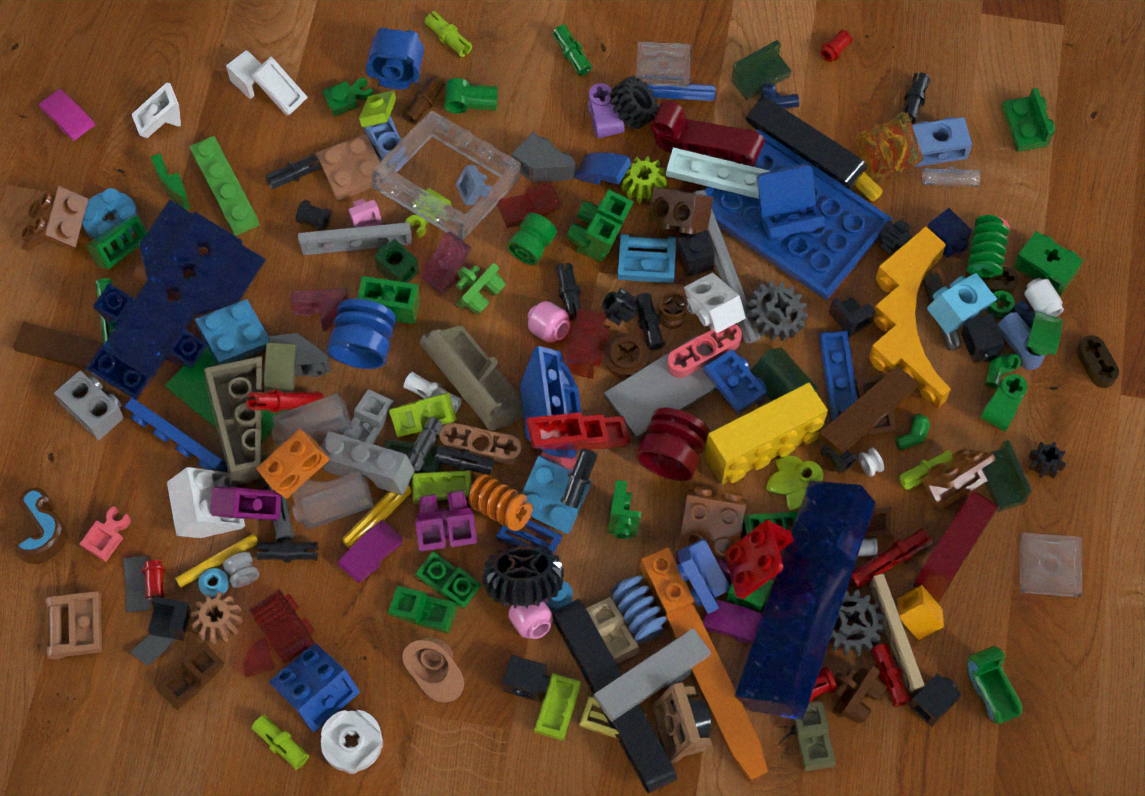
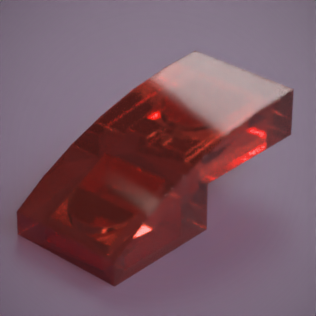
[497,183,561,228]

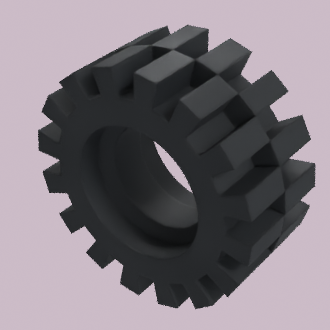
[609,76,659,129]

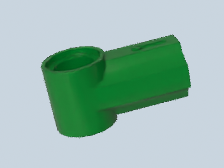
[444,78,498,114]

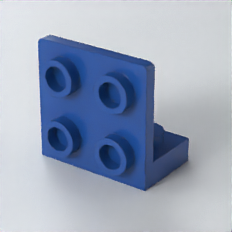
[270,643,360,732]

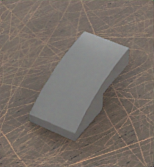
[343,389,394,444]

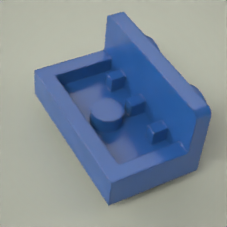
[677,539,730,614]

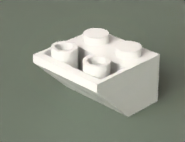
[167,467,245,538]

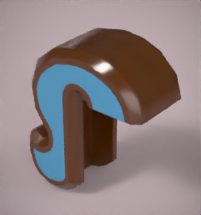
[14,488,67,564]

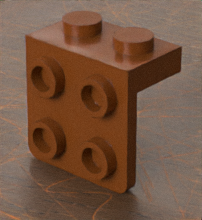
[21,185,88,251]
[920,448,995,510]
[678,486,746,559]

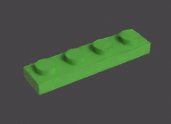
[189,136,260,236]

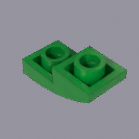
[1027,311,1063,356]
[414,551,482,609]

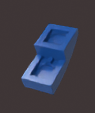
[574,153,631,185]

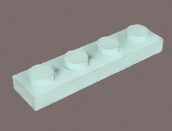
[666,148,770,199]

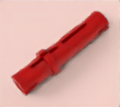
[246,389,324,413]
[847,528,932,590]

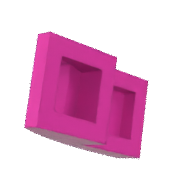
[39,89,95,141]

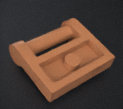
[46,591,102,659]

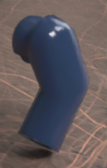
[761,83,799,109]

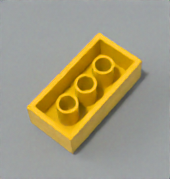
[704,383,828,485]

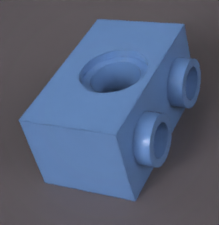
[910,117,972,167]

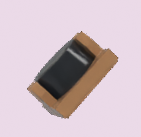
[651,682,712,763]

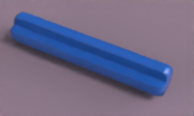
[642,81,716,101]

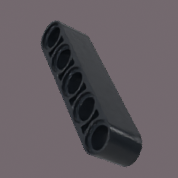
[745,96,867,189]

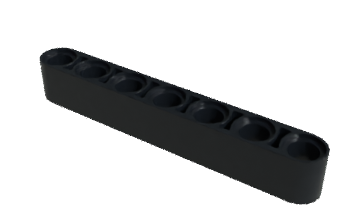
[551,598,677,794]

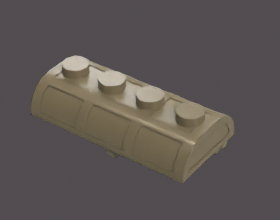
[420,325,523,430]

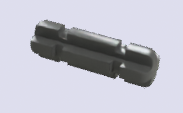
[408,417,443,471]

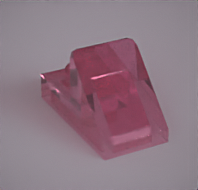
[421,231,472,294]
[291,288,350,332]

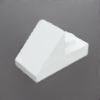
[132,83,181,138]

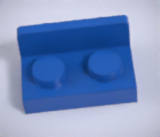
[704,349,767,415]

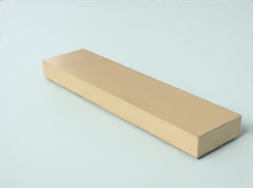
[869,573,925,697]

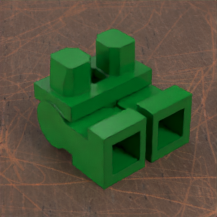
[566,189,634,261]

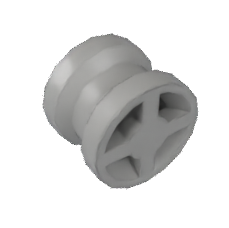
[223,552,259,588]

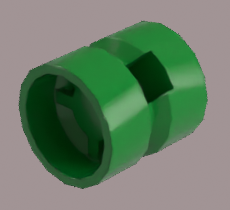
[506,213,557,266]

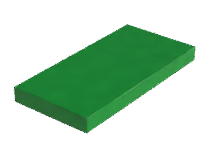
[165,345,289,444]

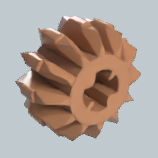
[190,591,243,644]

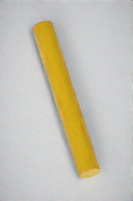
[175,533,258,588]

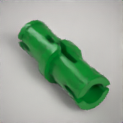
[552,24,593,76]

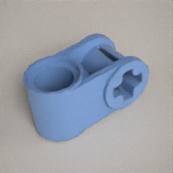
[363,116,404,167]

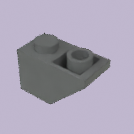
[512,132,575,183]
[269,333,332,378]

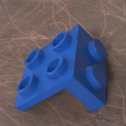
[757,164,825,239]

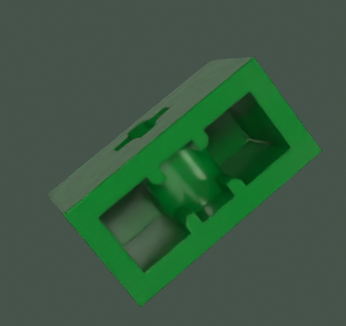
[1013,231,1084,297]
[357,276,420,324]

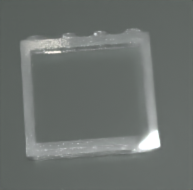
[372,110,521,242]

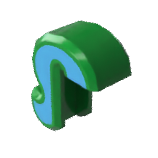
[967,645,1023,725]

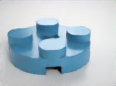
[82,188,138,244]

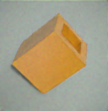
[897,585,944,640]

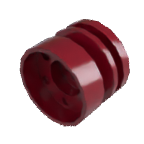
[636,407,711,481]

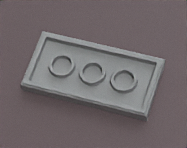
[604,335,718,440]

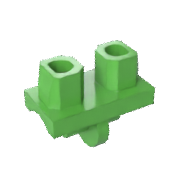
[456,263,506,315]

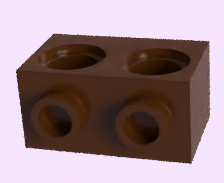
[648,187,713,234]

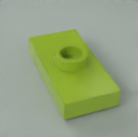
[359,90,396,127]
[412,470,472,504]
[534,673,581,741]

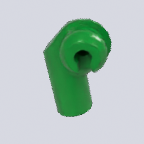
[985,353,1021,389]
[895,413,930,451]

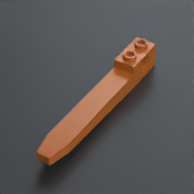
[639,547,768,781]

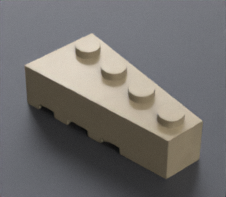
[204,356,262,486]

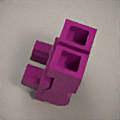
[415,490,477,551]

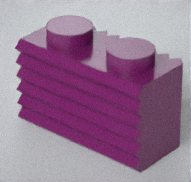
[210,486,281,521]

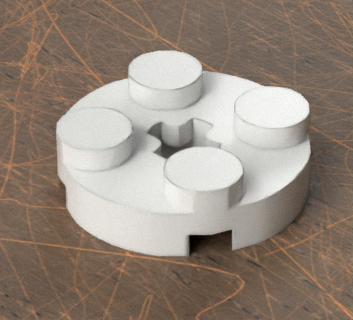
[321,710,383,774]

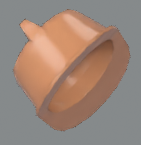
[402,636,464,703]

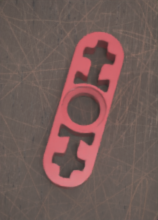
[667,324,742,378]

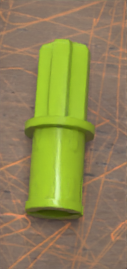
[899,450,952,490]

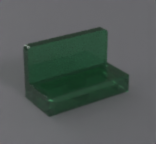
[731,40,791,100]
[750,347,818,401]
[982,440,1032,512]

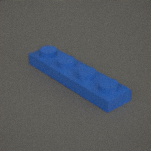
[125,397,227,472]

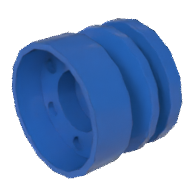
[327,299,396,369]

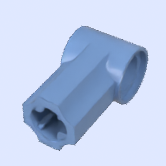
[997,312,1045,370]

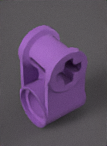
[588,83,624,139]

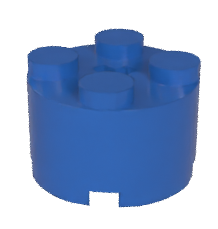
[366,28,424,90]

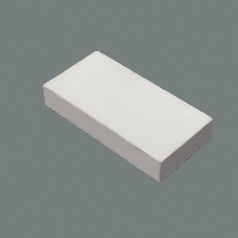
[250,56,308,116]

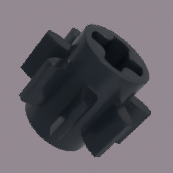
[878,219,913,255]
[602,288,637,326]
[1028,442,1066,479]

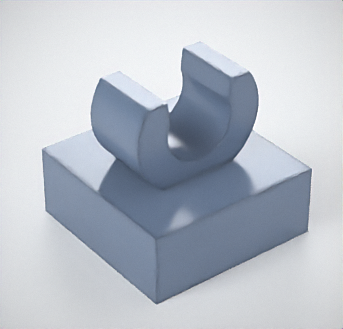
[455,165,492,205]

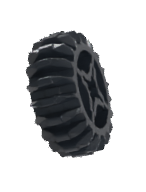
[482,544,564,609]

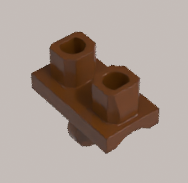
[832,666,887,723]

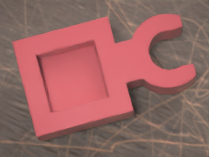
[79,506,131,563]

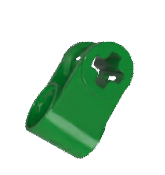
[979,374,1028,432]

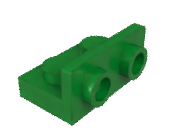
[1001,88,1055,152]
[607,480,641,539]

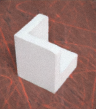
[226,50,261,99]

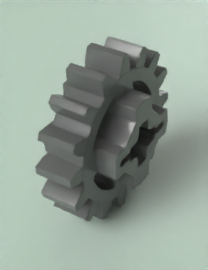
[746,281,808,342]
[818,590,885,656]

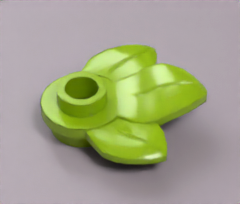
[766,455,823,511]

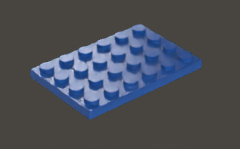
[705,129,893,301]

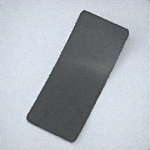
[123,556,150,612]
[131,634,176,666]

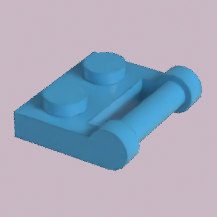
[618,233,676,283]

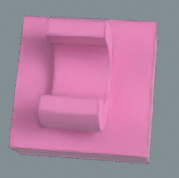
[348,198,383,228]

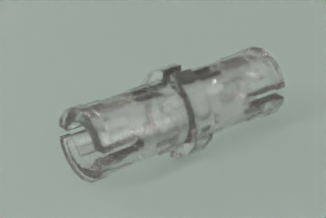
[922,166,980,188]

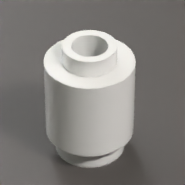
[1024,278,1064,317]

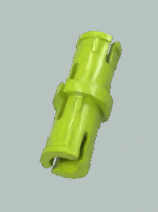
[424,11,472,57]
[251,714,309,770]

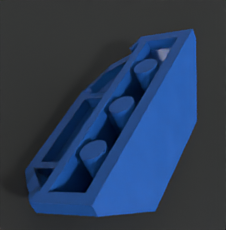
[520,346,581,459]

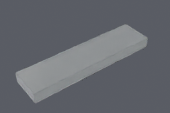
[298,222,412,255]
[593,629,711,722]

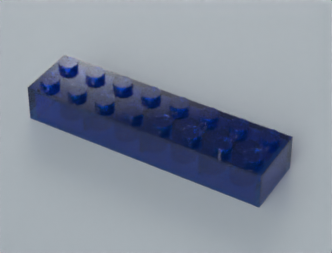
[734,481,876,720]

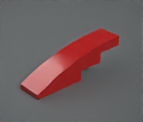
[526,412,631,450]

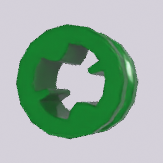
[987,290,1015,319]

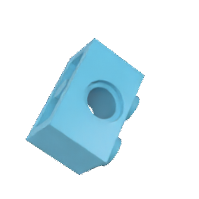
[927,273,997,335]

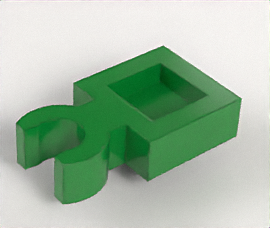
[322,77,373,117]

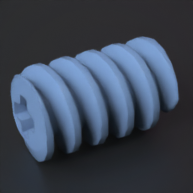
[610,575,667,644]

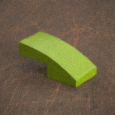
[389,392,457,437]

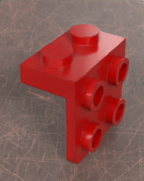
[724,520,794,599]

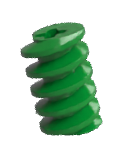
[966,215,1010,278]

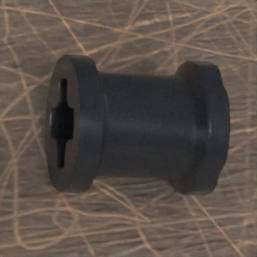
[296,199,332,231]
[820,444,859,474]

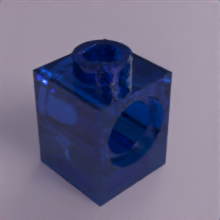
[927,208,972,259]

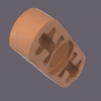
[439,423,522,465]

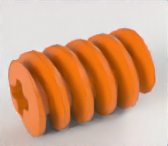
[469,474,533,531]

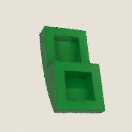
[150,153,191,210]
[388,586,458,634]

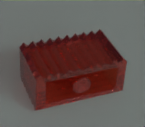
[249,589,315,663]

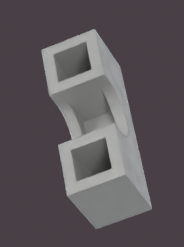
[321,431,415,495]

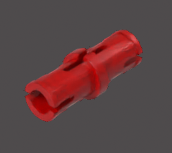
[870,643,912,707]

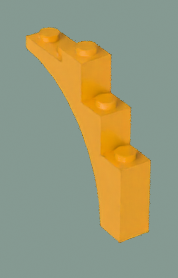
[869,226,951,408]

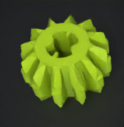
[621,156,667,204]

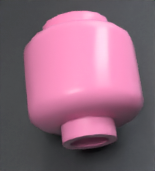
[528,301,570,343]
[508,602,553,639]

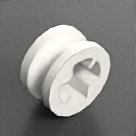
[858,447,885,477]

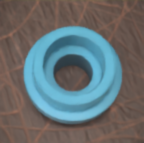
[198,568,229,598]

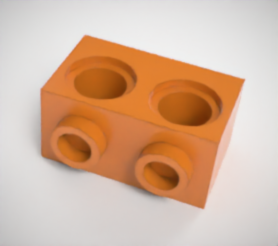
[256,428,330,499]

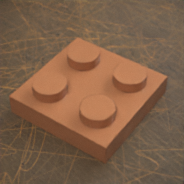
[316,134,388,201]

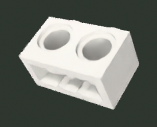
[684,272,746,334]

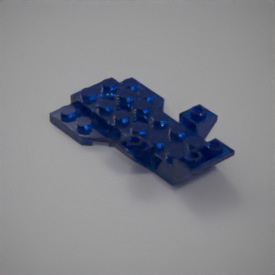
[86,200,266,400]

